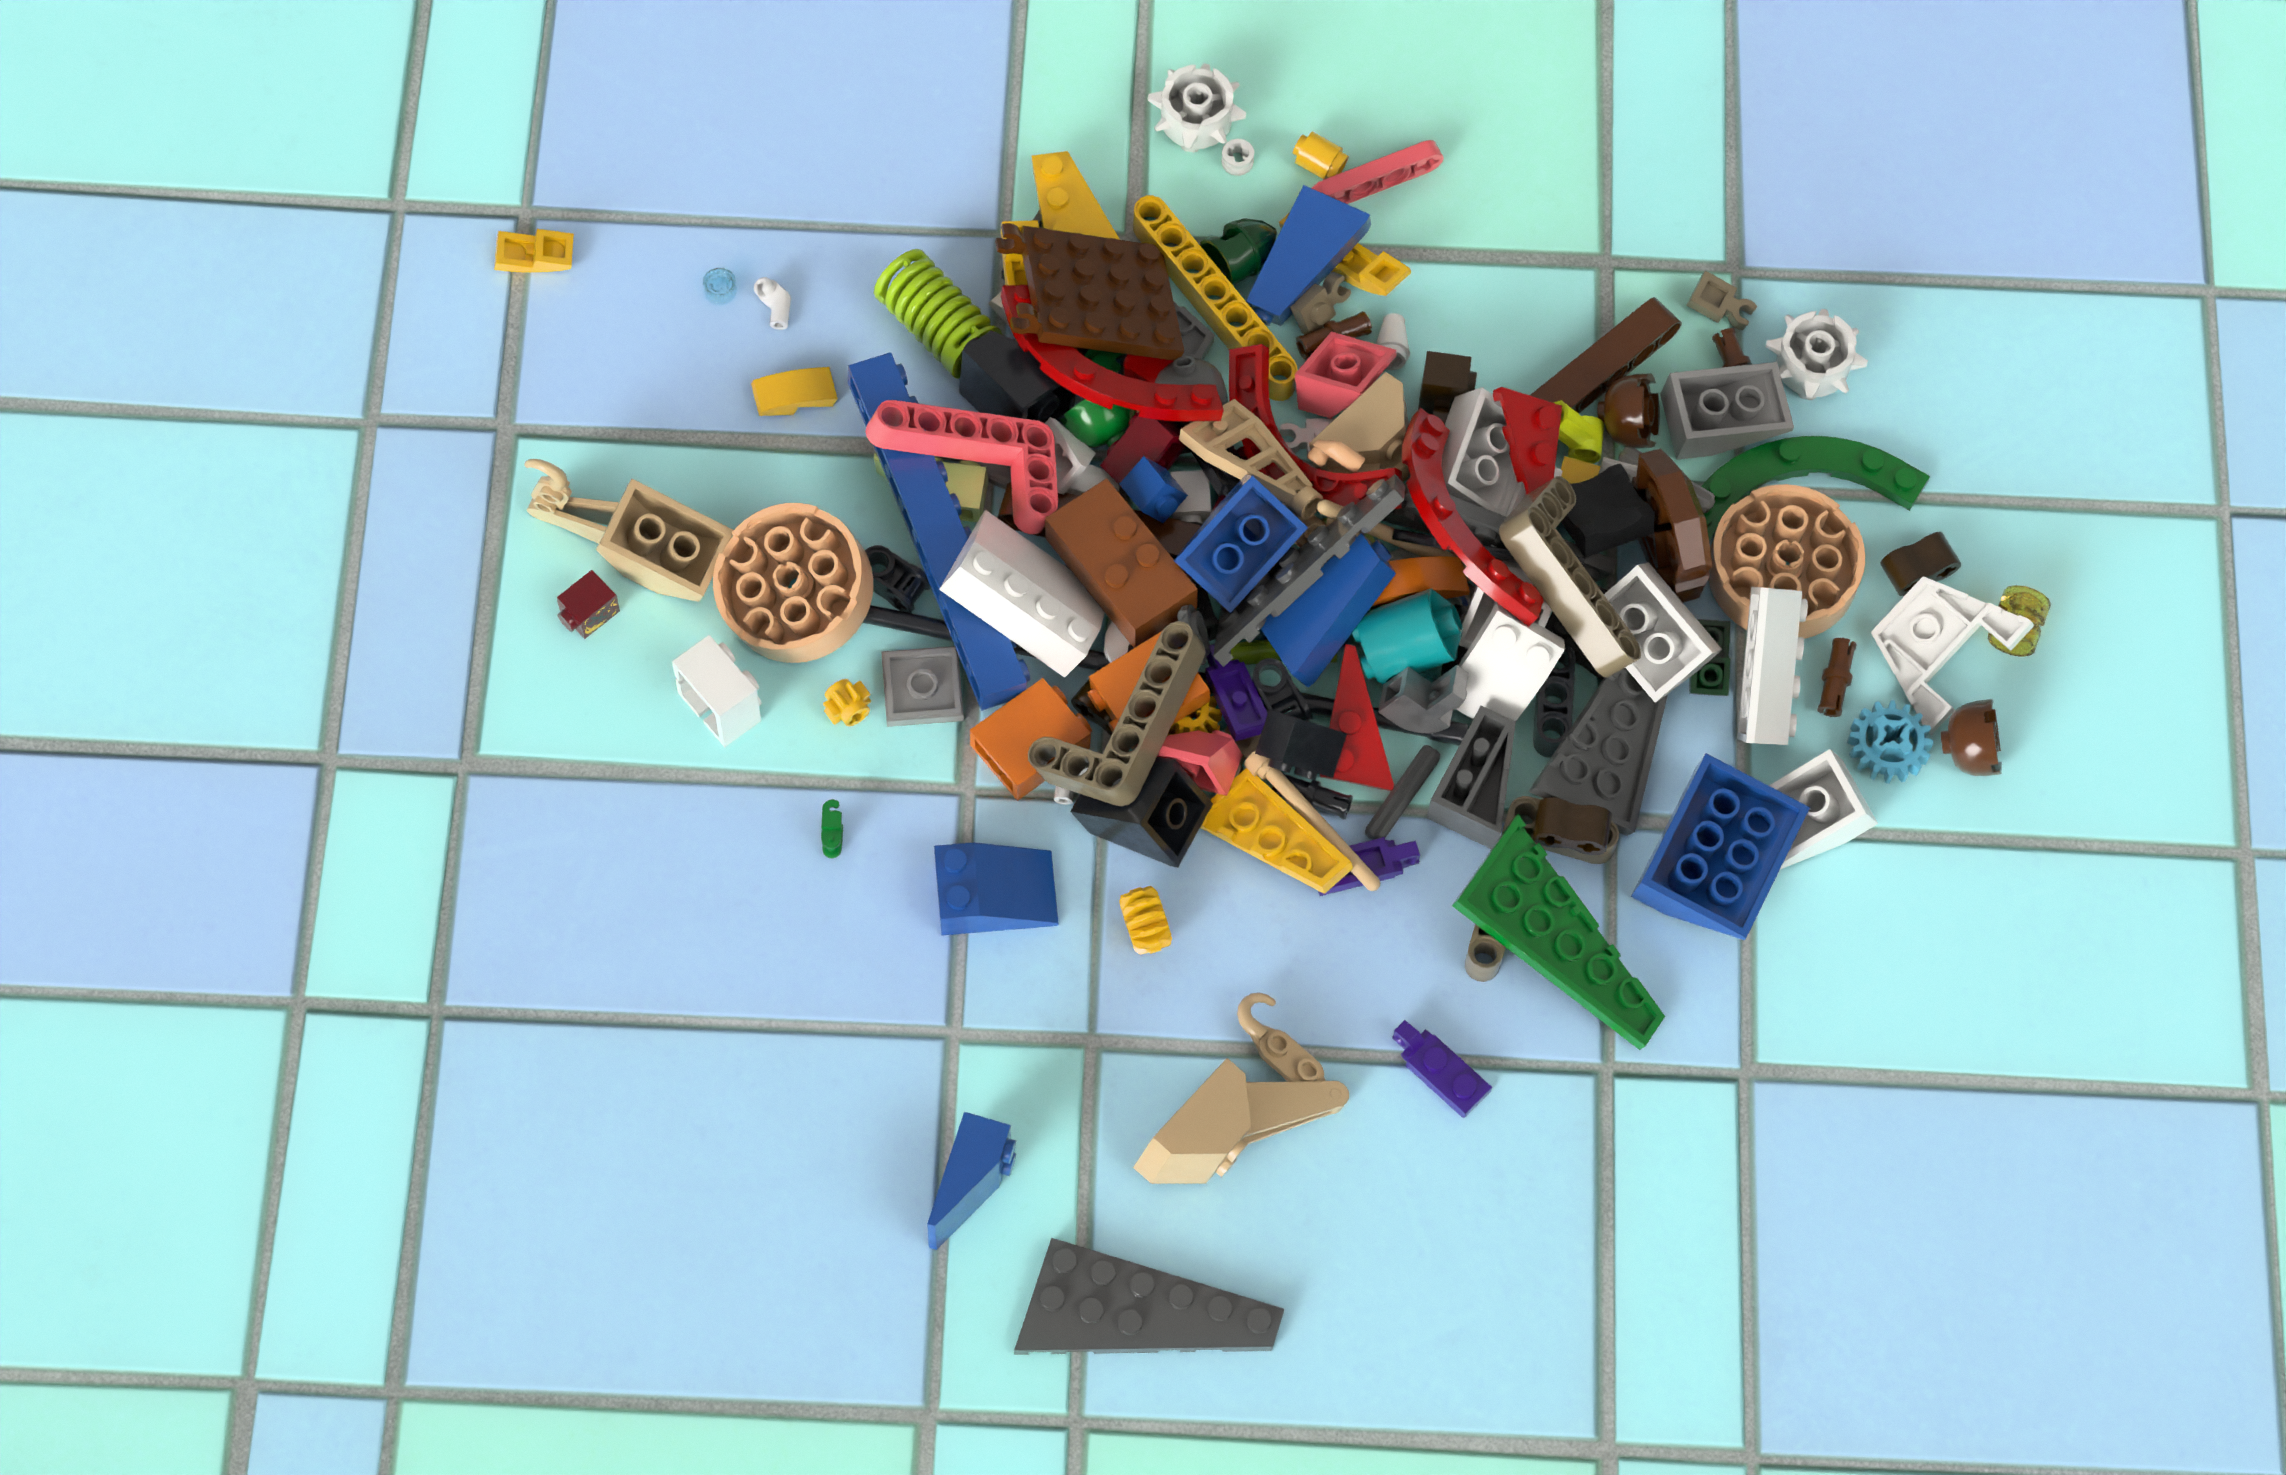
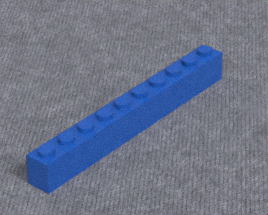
[847,352,1030,711]

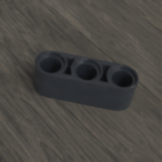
[1533,643,1576,758]

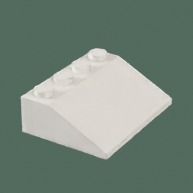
[939,510,1105,678]

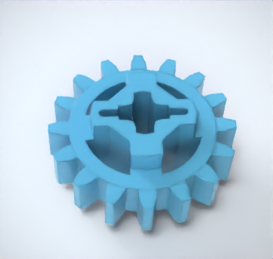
[1847,700,1933,784]

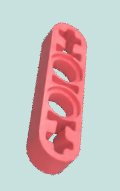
[1312,140,1444,204]

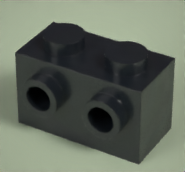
[1255,709,1347,781]

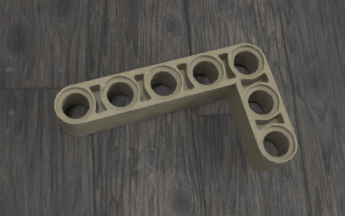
[1499,476,1641,678]
[1028,621,1205,806]
[1465,796,1619,982]

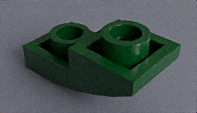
[1689,619,1731,696]

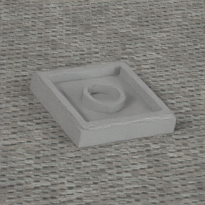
[881,646,964,727]

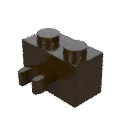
[1418,351,1477,424]

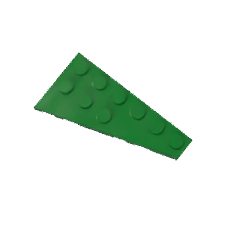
[1452,814,1665,1050]

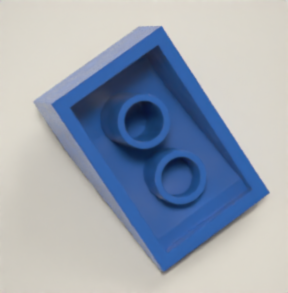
[1173,475,1308,613]
[934,842,1059,936]
[927,1112,1016,1250]

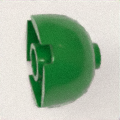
[1059,399,1136,448]

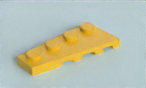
[1200,768,1353,894]

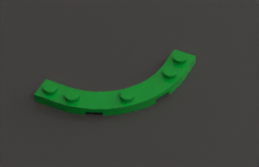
[1701,436,1930,543]

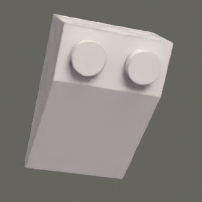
[1456,603,1565,722]
[1769,749,1878,869]

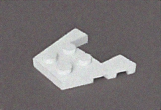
[1871,576,2034,735]

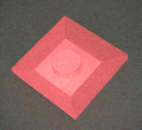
[1295,332,1397,419]
[1137,730,1243,796]

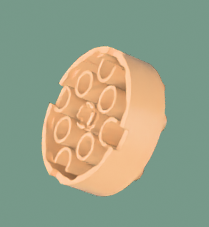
[1708,484,1865,639]
[713,503,873,663]

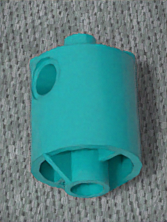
[1352,588,1463,685]

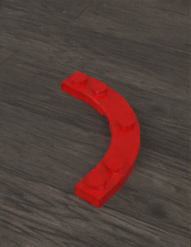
[1000,285,1224,421]
[1229,344,1402,509]
[1402,408,1544,627]

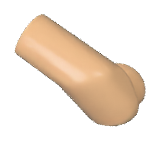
[1307,440,1365,473]

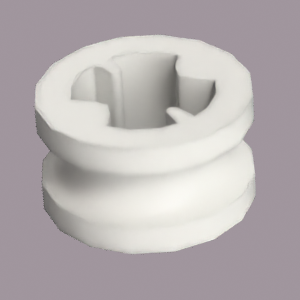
[1221,138,1254,176]

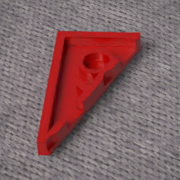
[1493,387,1562,495]
[1320,644,1394,791]

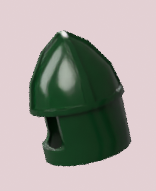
[1200,218,1277,286]

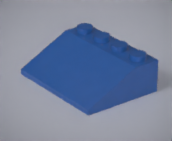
[1631,753,1810,940]

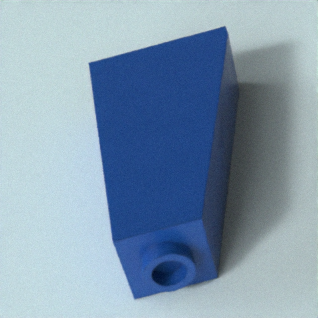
[1246,185,1371,326]
[1261,533,1396,688]

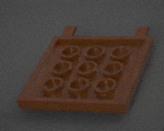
[995,223,1184,361]

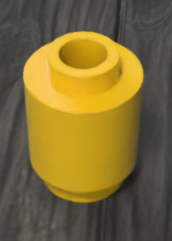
[1292,131,1349,179]

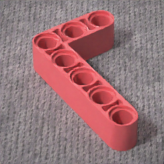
[865,400,1058,535]

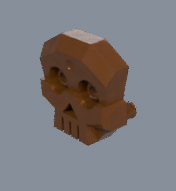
[1631,448,1713,603]

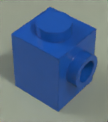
[1119,456,1188,523]

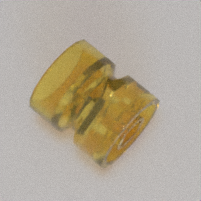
[1987,585,2051,657]

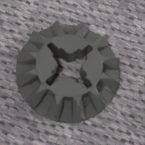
[1177,604,1210,665]

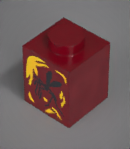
[557,570,620,639]

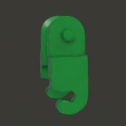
[821,799,843,859]

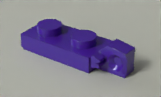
[1205,644,1268,741]
[1318,837,1420,896]
[1392,1020,1492,1118]

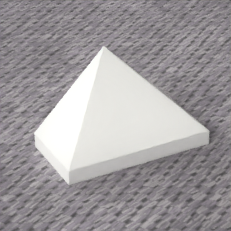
[1045,417,1096,495]

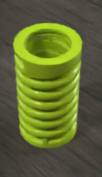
[873,249,1003,379]

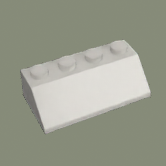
[1737,587,1808,745]

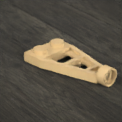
[1179,399,1323,520]

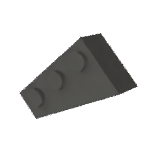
[1427,706,1516,849]

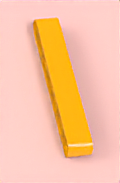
[1133,195,1298,401]

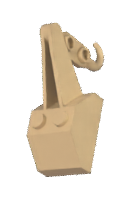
[1279,372,1410,558]
[524,459,734,602]
[1133,993,1349,1184]

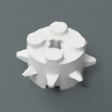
[1148,63,1246,153]
[1766,309,1868,400]

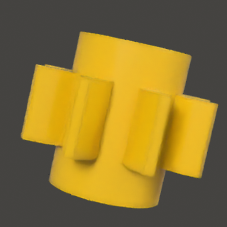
[823,679,871,727]

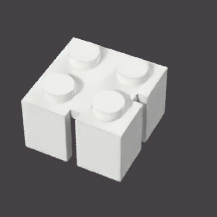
[672,635,762,747]

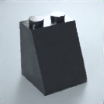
[959,331,1076,423]
[1070,757,1213,868]

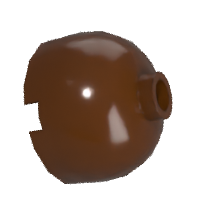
[1597,373,1660,448]
[1941,699,2002,776]

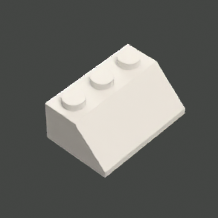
[1442,387,1517,516]
[1604,562,1722,702]

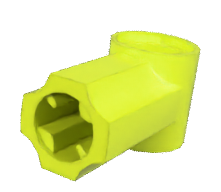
[1553,400,1604,464]

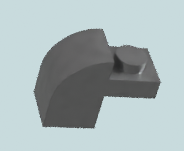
[1378,665,1469,733]

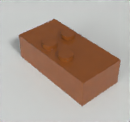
[1045,478,1198,648]

